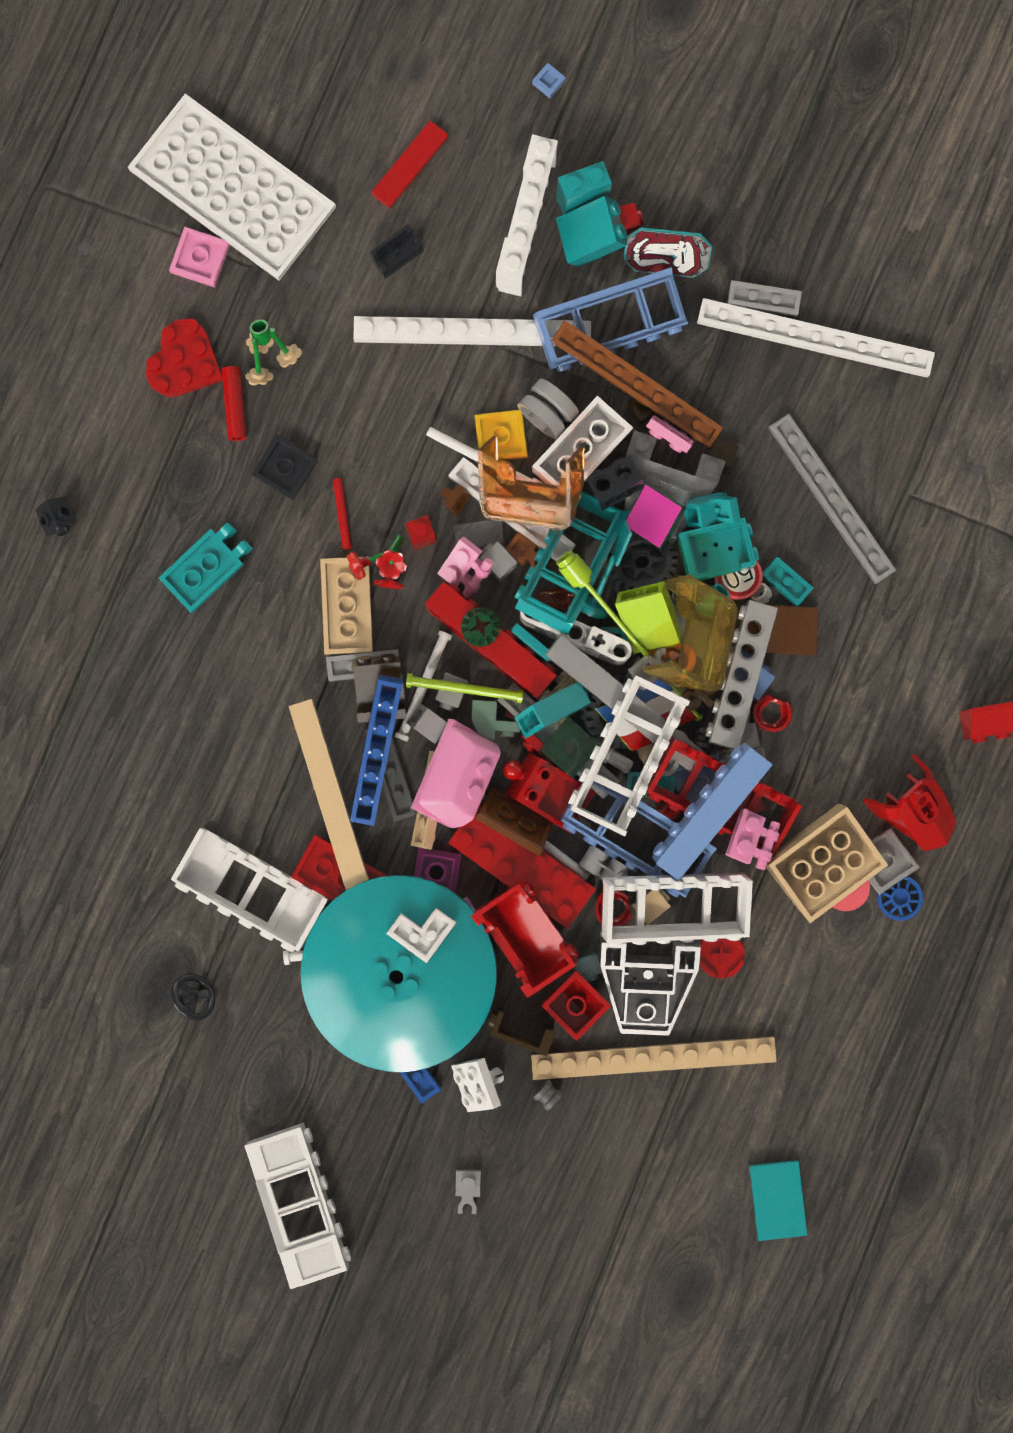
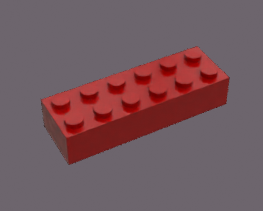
[425,582,557,702]
[448,805,596,929]

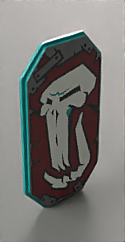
[623,227,712,278]

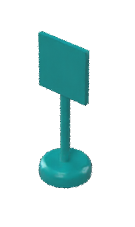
[580,520,632,619]

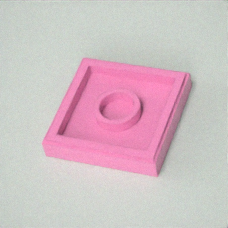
[169,227,230,287]

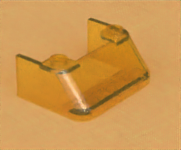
[643,575,737,692]

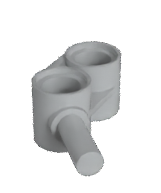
[579,845,637,892]

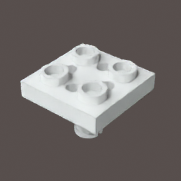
[452,1058,504,1112]

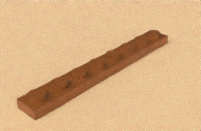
[550,320,723,448]

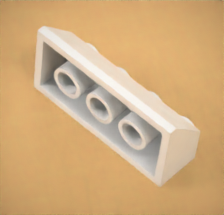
[532,396,633,499]

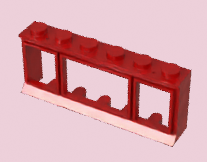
[646,736,802,857]

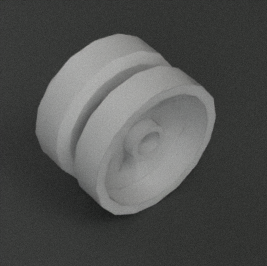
[517,379,579,439]

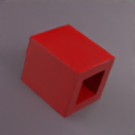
[619,203,643,236]
[405,515,437,550]

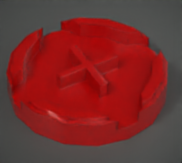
[699,938,745,978]

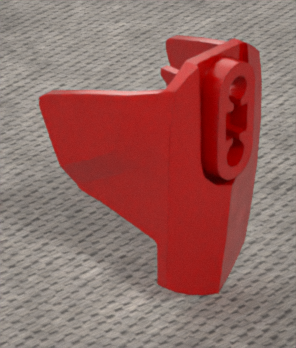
[862,754,956,851]

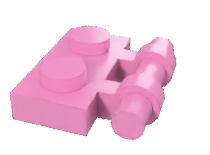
[646,415,694,453]
[437,537,493,598]
[725,809,780,870]

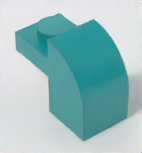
[682,492,741,528]

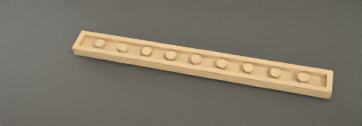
[531,1036,776,1080]

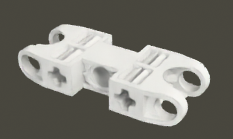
[520,611,632,666]

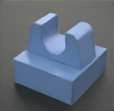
[532,63,566,99]

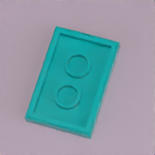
[749,1160,808,1241]

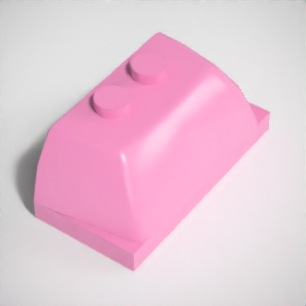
[411,719,501,828]

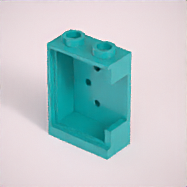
[676,517,759,584]

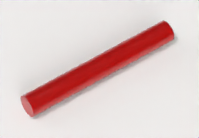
[333,478,352,550]

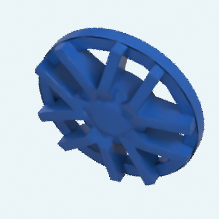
[877,876,923,921]

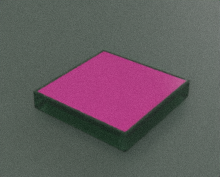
[625,483,687,550]

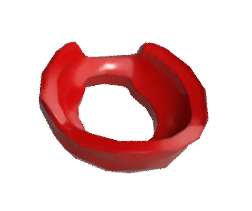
[753,694,792,732]
[595,890,631,926]

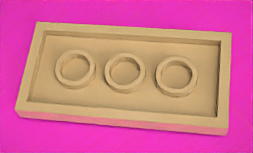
[320,557,373,655]

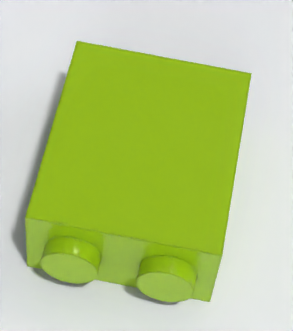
[615,581,682,654]

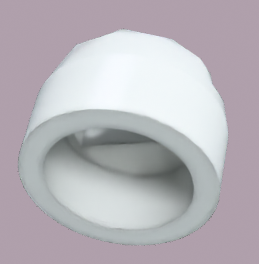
[751,583,772,604]

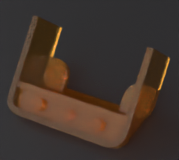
[478,436,584,530]

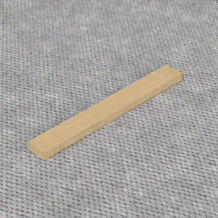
[289,699,369,890]

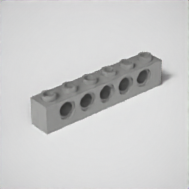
[705,600,778,750]

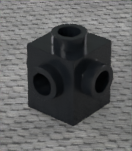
[35,496,77,537]

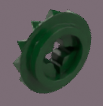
[461,607,500,647]

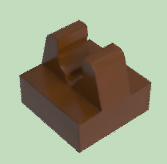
[440,485,471,516]

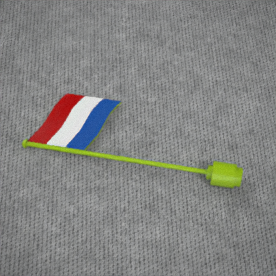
[556,551,703,751]

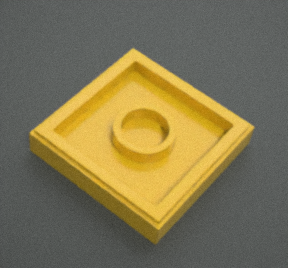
[475,410,527,461]

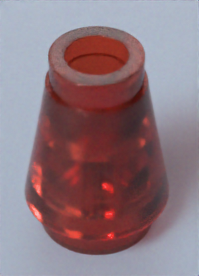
[540,588,576,612]

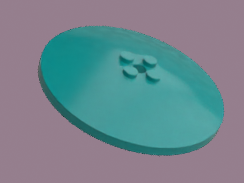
[301,875,497,1072]

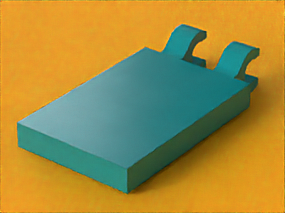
[159,522,253,613]

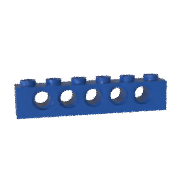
[350,674,403,826]

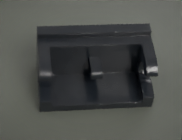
[370,224,423,279]

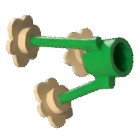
[245,319,302,385]

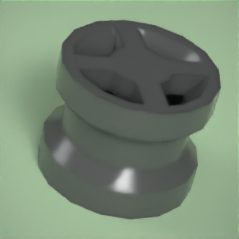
[532,1079,563,1111]

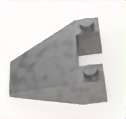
[624,430,725,544]
[599,931,701,1036]

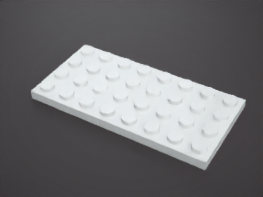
[128,94,336,281]

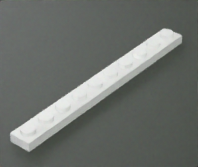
[697,298,935,378]
[354,316,591,346]

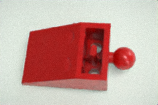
[503,753,595,833]

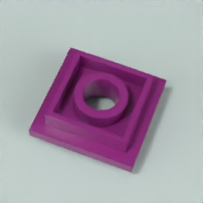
[414,848,462,893]

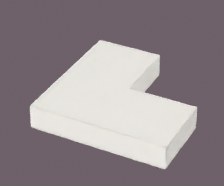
[386,908,456,963]

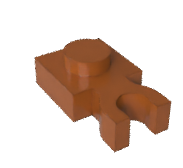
[505,532,538,567]

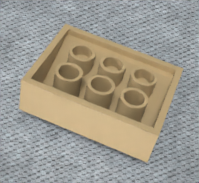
[766,803,888,923]

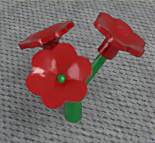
[347,535,407,589]

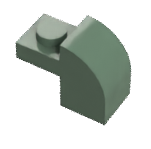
[472,700,520,741]

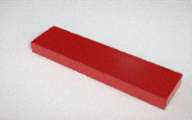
[371,121,449,209]

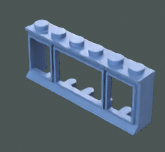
[533,267,688,372]
[560,781,717,898]

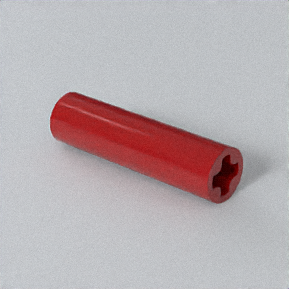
[221,366,247,441]

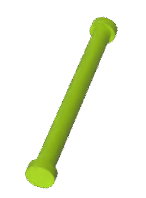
[406,673,524,704]

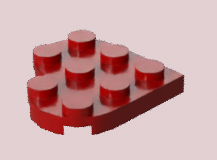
[146,319,222,397]

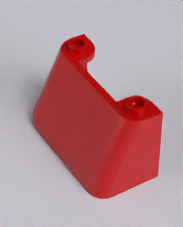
[471,881,579,998]

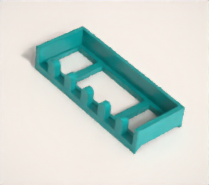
[515,488,629,635]

